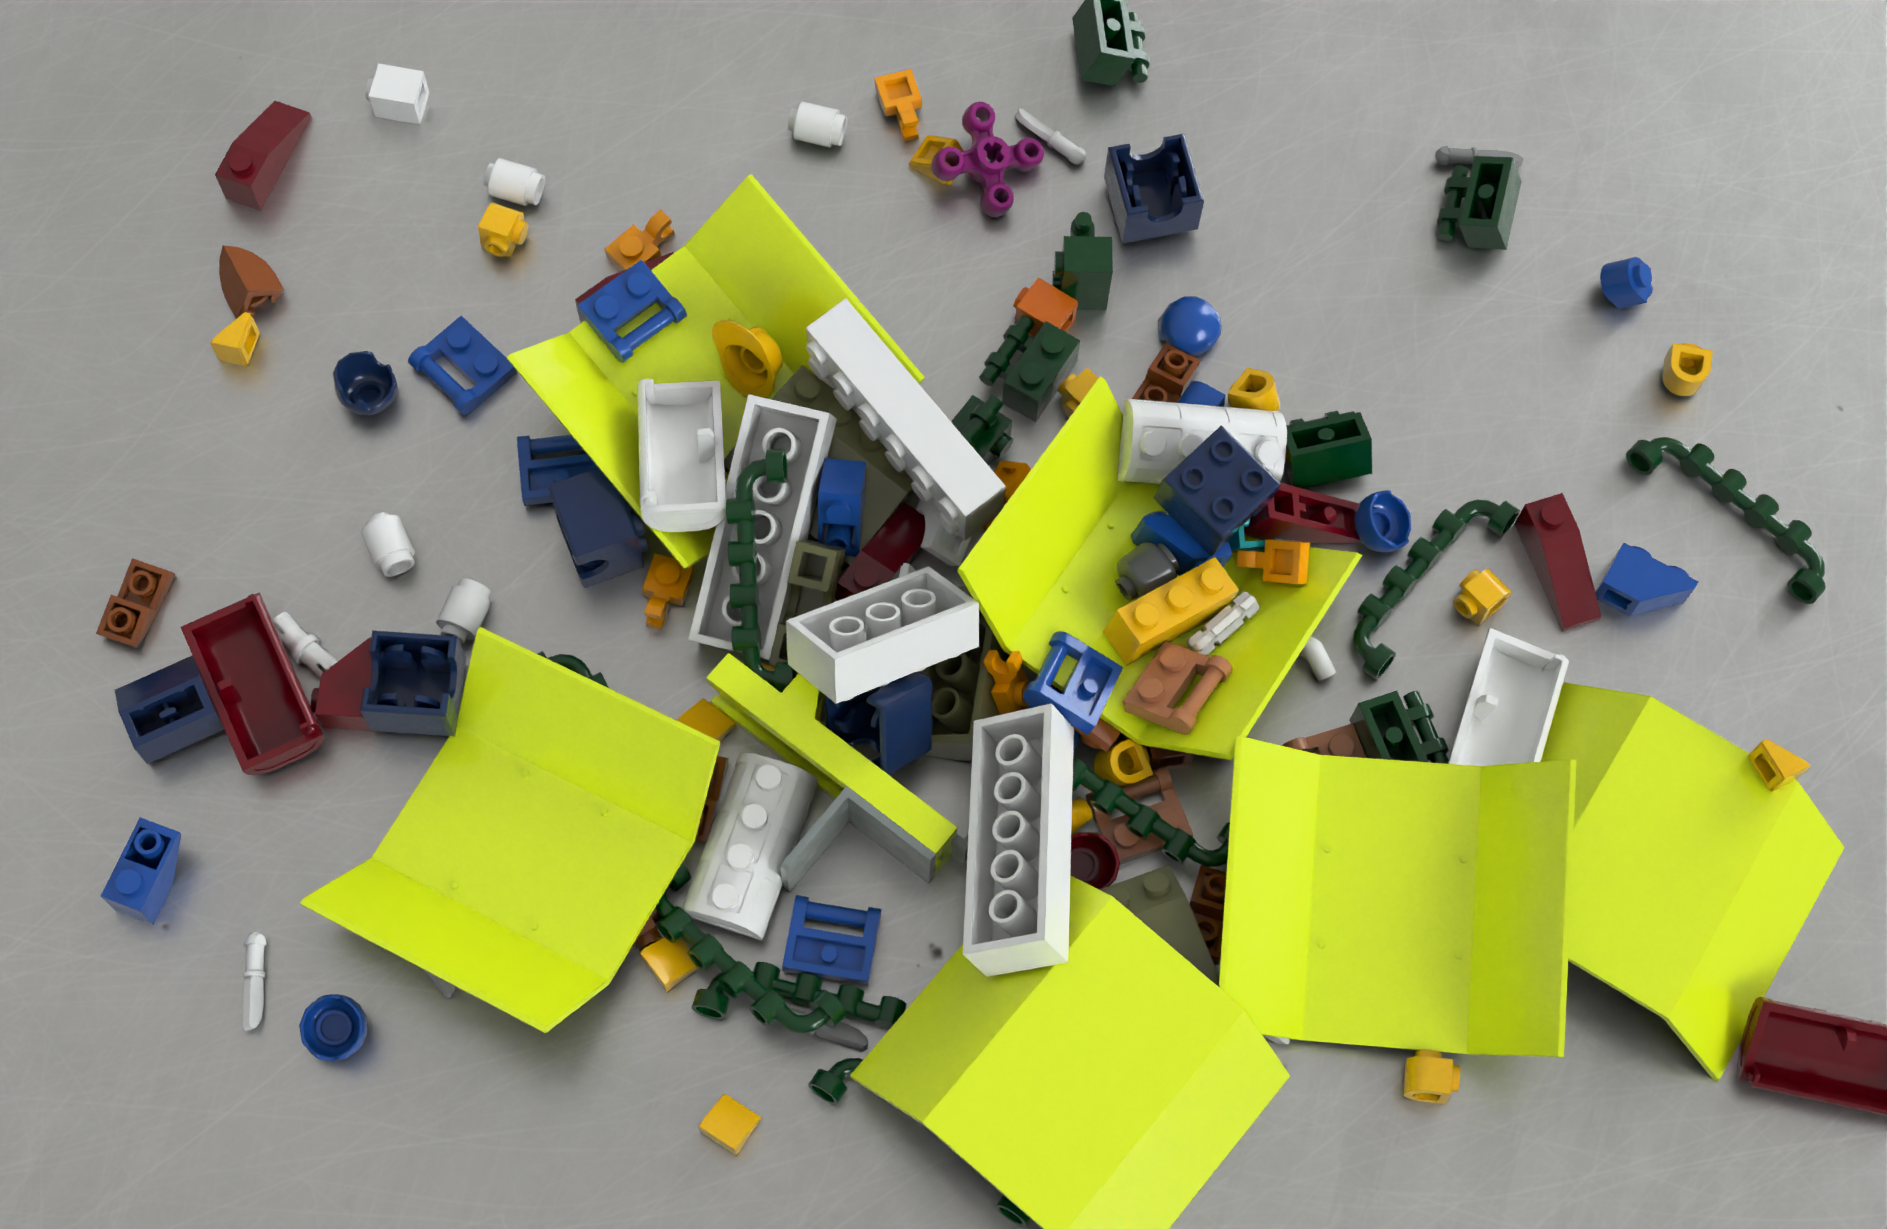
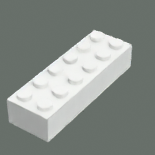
[805,298,1005,541]
[688,394,837,660]
[963,703,1074,977]

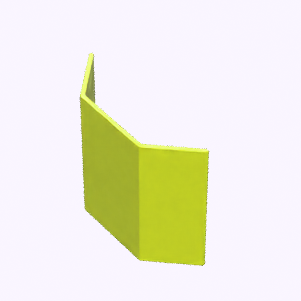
[506,174,925,569]
[957,376,1362,760]
[300,627,721,1033]
[1540,682,1845,1082]
[1219,736,1577,1057]
[849,875,1290,1229]

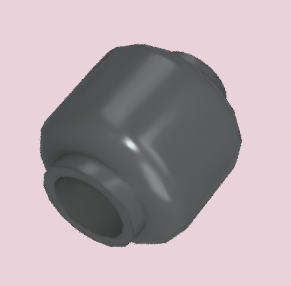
[1115,541,1179,601]

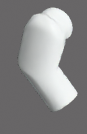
[1299,637,1336,681]

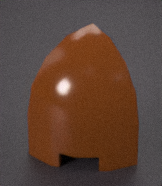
[219,245,284,319]

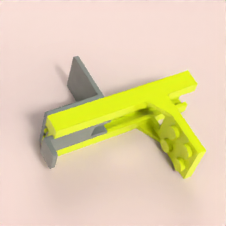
[706,653,968,892]

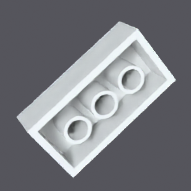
[786,567,979,704]

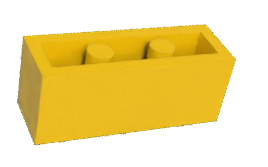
[1103,557,1239,666]

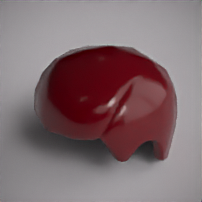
[1070,832,1120,890]

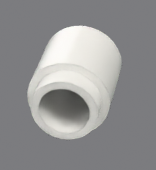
[788,101,847,148]
[484,158,545,206]
[361,512,415,577]
[436,578,491,643]

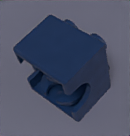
[1104,134,1204,244]
[1153,425,1282,557]
[549,468,649,588]
[360,630,466,736]
[825,672,933,775]

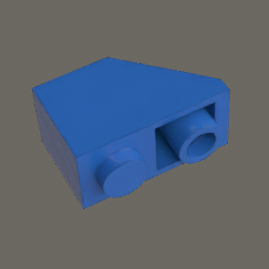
[818,458,866,557]
[1131,511,1232,576]
[1596,543,1699,617]
[101,817,181,925]

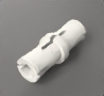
[273,612,338,679]

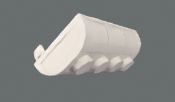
[637,379,726,532]
[1117,399,1287,484]
[1448,628,1569,766]
[682,753,818,940]

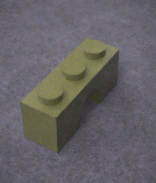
[768,539,846,672]

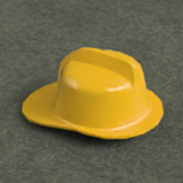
[712,320,783,398]

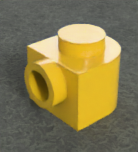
[478,202,528,257]
[1662,343,1713,396]
[1057,367,1098,418]
[1227,368,1280,411]
[1453,569,1512,627]
[1094,738,1154,787]
[1404,1050,1460,1104]

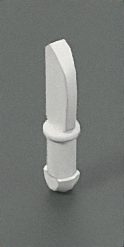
[1015,108,1086,165]
[242,932,267,1031]

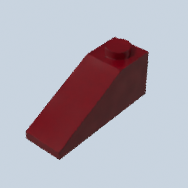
[215,101,311,211]
[1244,483,1361,544]
[1514,493,1602,631]
[835,503,925,601]

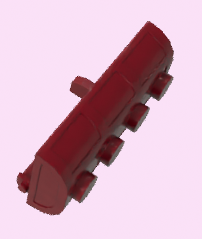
[180,592,324,775]
[1738,997,1887,1116]

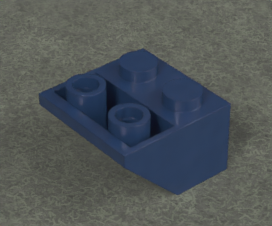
[115,655,224,764]

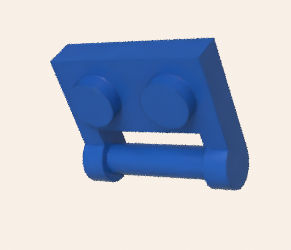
[577,259,687,363]
[408,316,517,415]
[517,435,598,506]
[1023,631,1123,735]
[782,895,882,985]

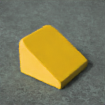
[908,135,964,185]
[210,312,260,366]
[677,698,736,742]
[1749,739,1811,792]
[639,937,699,992]
[698,1093,761,1156]

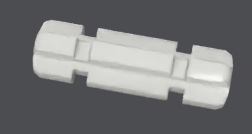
[1187,592,1260,656]

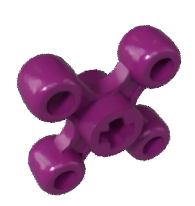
[931,101,1044,217]

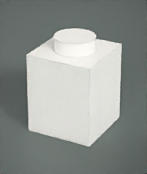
[366,63,430,125]

